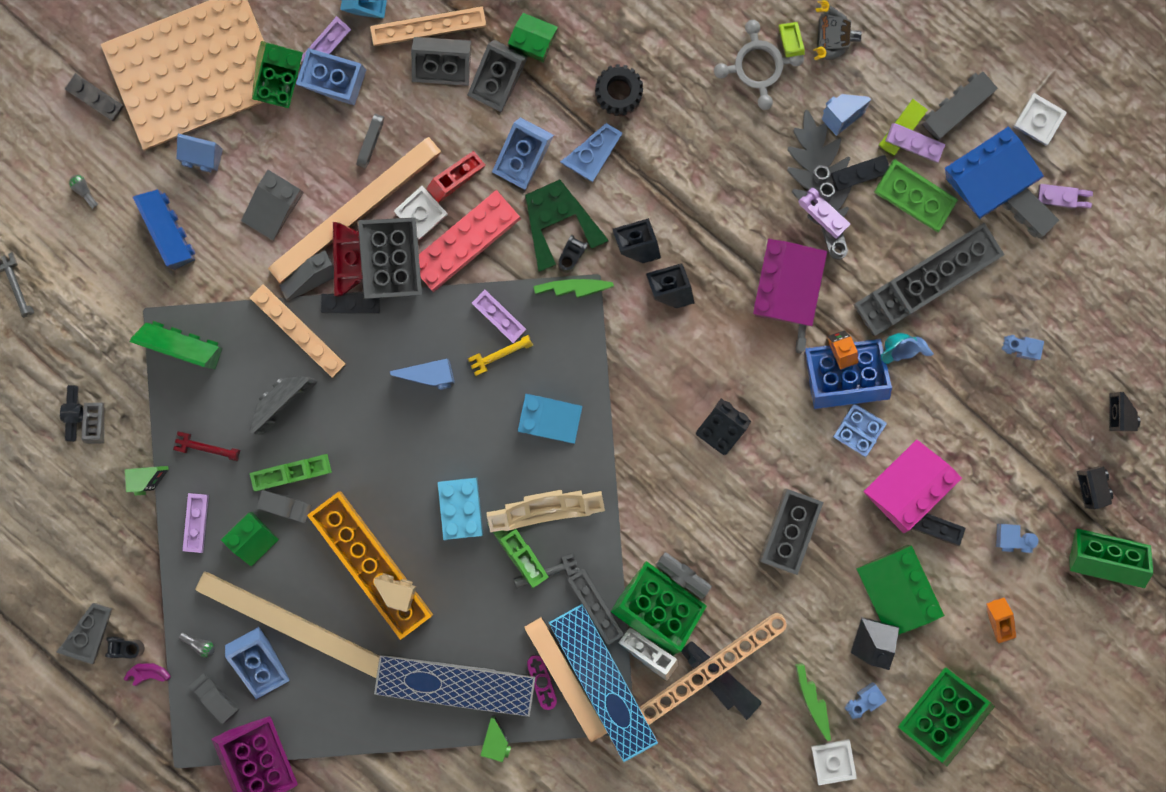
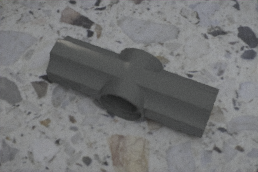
[656,552,712,599]

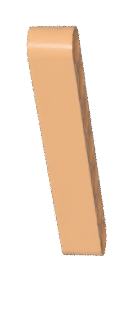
[525,617,608,743]

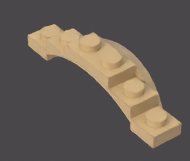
[487,490,605,532]

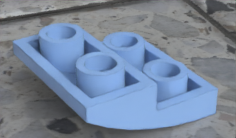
[833,404,887,457]

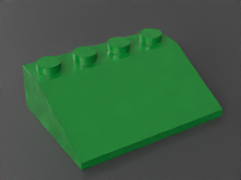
[129,321,223,370]
[856,545,945,635]
[610,561,707,656]
[898,667,995,767]

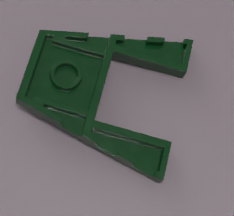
[525,179,609,273]

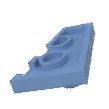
[560,123,623,183]

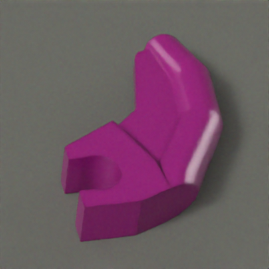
[124,663,171,686]

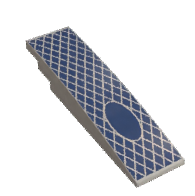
[374,655,535,716]

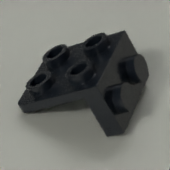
[696,398,751,455]

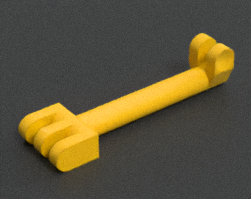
[468,335,533,376]

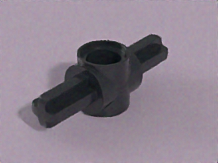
[60,385,83,442]

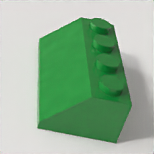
[1069,528,1153,588]

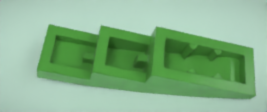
[533,279,614,299]
[250,454,332,492]
[487,523,549,588]
[795,663,831,741]

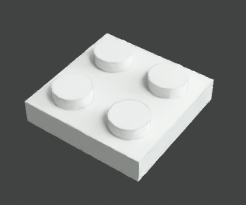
[1013,93,1067,146]
[394,186,448,240]
[811,739,857,785]

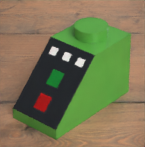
[125,466,169,496]
[480,716,511,762]

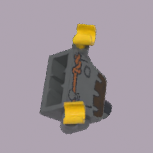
[813,0,862,60]

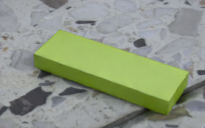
[878,99,928,157]

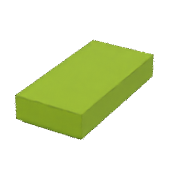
[779,22,805,57]

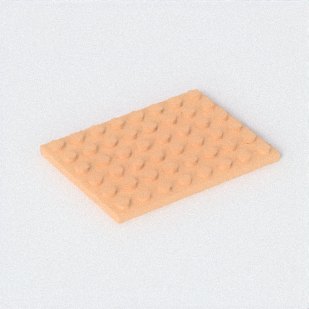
[101,0,264,151]

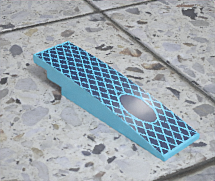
[549,604,658,762]

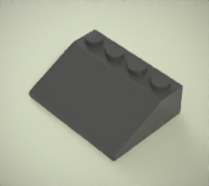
[358,217,422,299]

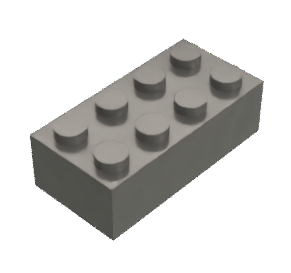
[759,489,824,575]

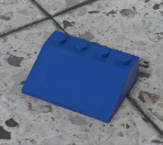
[945,126,1044,219]
[805,339,892,409]

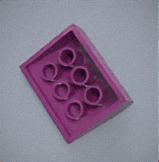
[753,239,827,327]
[211,716,298,792]

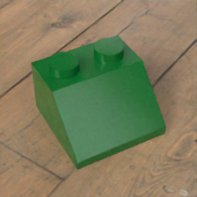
[508,13,558,63]
[221,512,279,566]

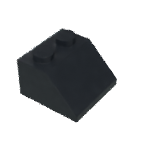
[1077,466,1113,509]

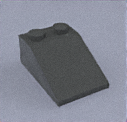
[467,40,528,112]
[241,170,304,241]

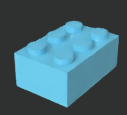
[438,478,483,540]

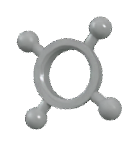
[714,20,804,110]

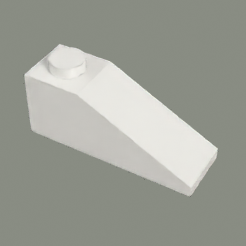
[619,628,678,681]

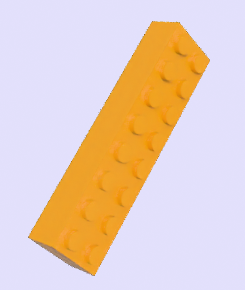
[307,491,433,640]

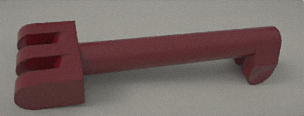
[173,431,241,461]

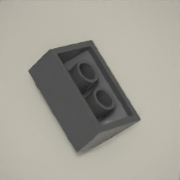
[411,37,471,86]

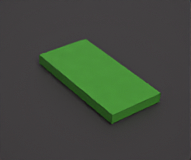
[874,159,958,232]

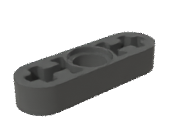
[356,113,385,169]

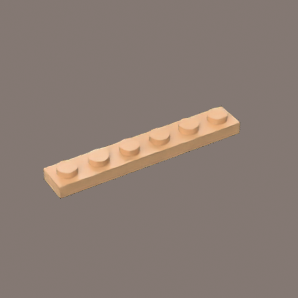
[370,6,487,46]
[250,284,346,378]

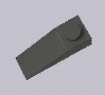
[279,251,334,302]

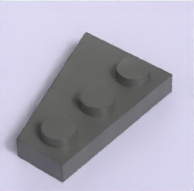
[56,603,112,664]

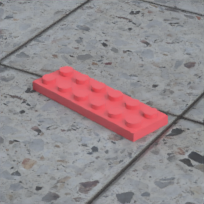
[419,190,521,292]

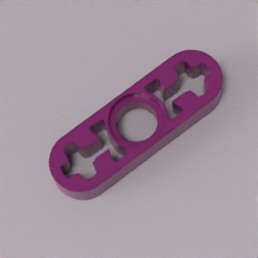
[527,655,557,710]

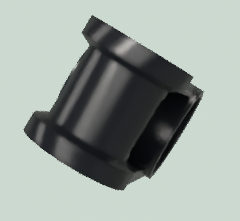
[558,234,589,273]
[105,637,145,659]

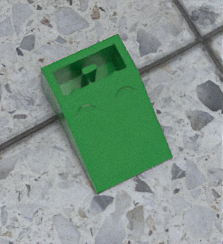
[252,41,303,108]

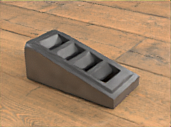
[81,403,104,444]

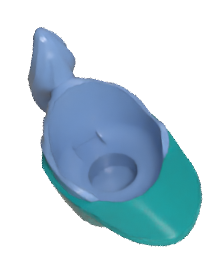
[881,333,934,364]

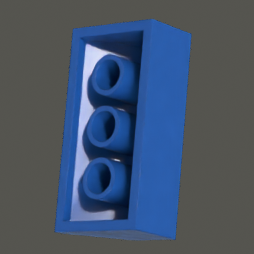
[133,189,195,270]

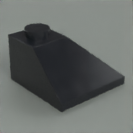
[612,218,661,263]
[646,263,695,309]
[1109,392,1141,432]
[851,617,899,670]

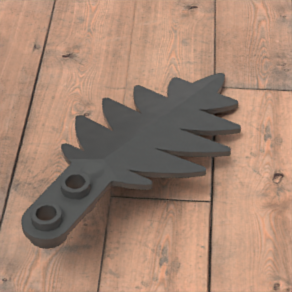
[787,110,852,260]

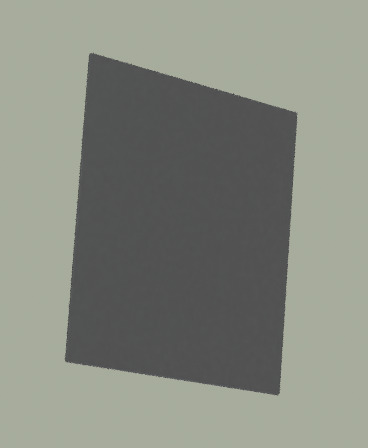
[143,274,633,768]

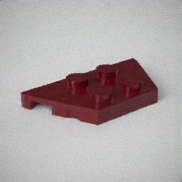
[333,222,362,296]

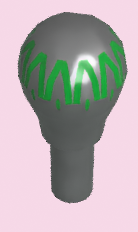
[69,175,98,209]
[179,633,214,658]

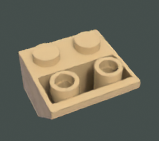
[374,574,416,612]

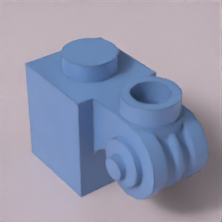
[1002,335,1044,361]
[996,524,1038,553]
[845,682,887,719]

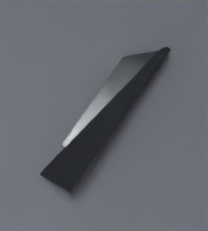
[681,641,762,720]

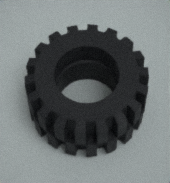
[595,64,643,116]

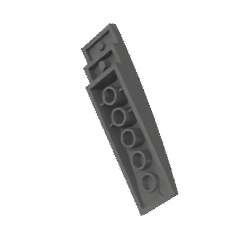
[853,223,1005,337]

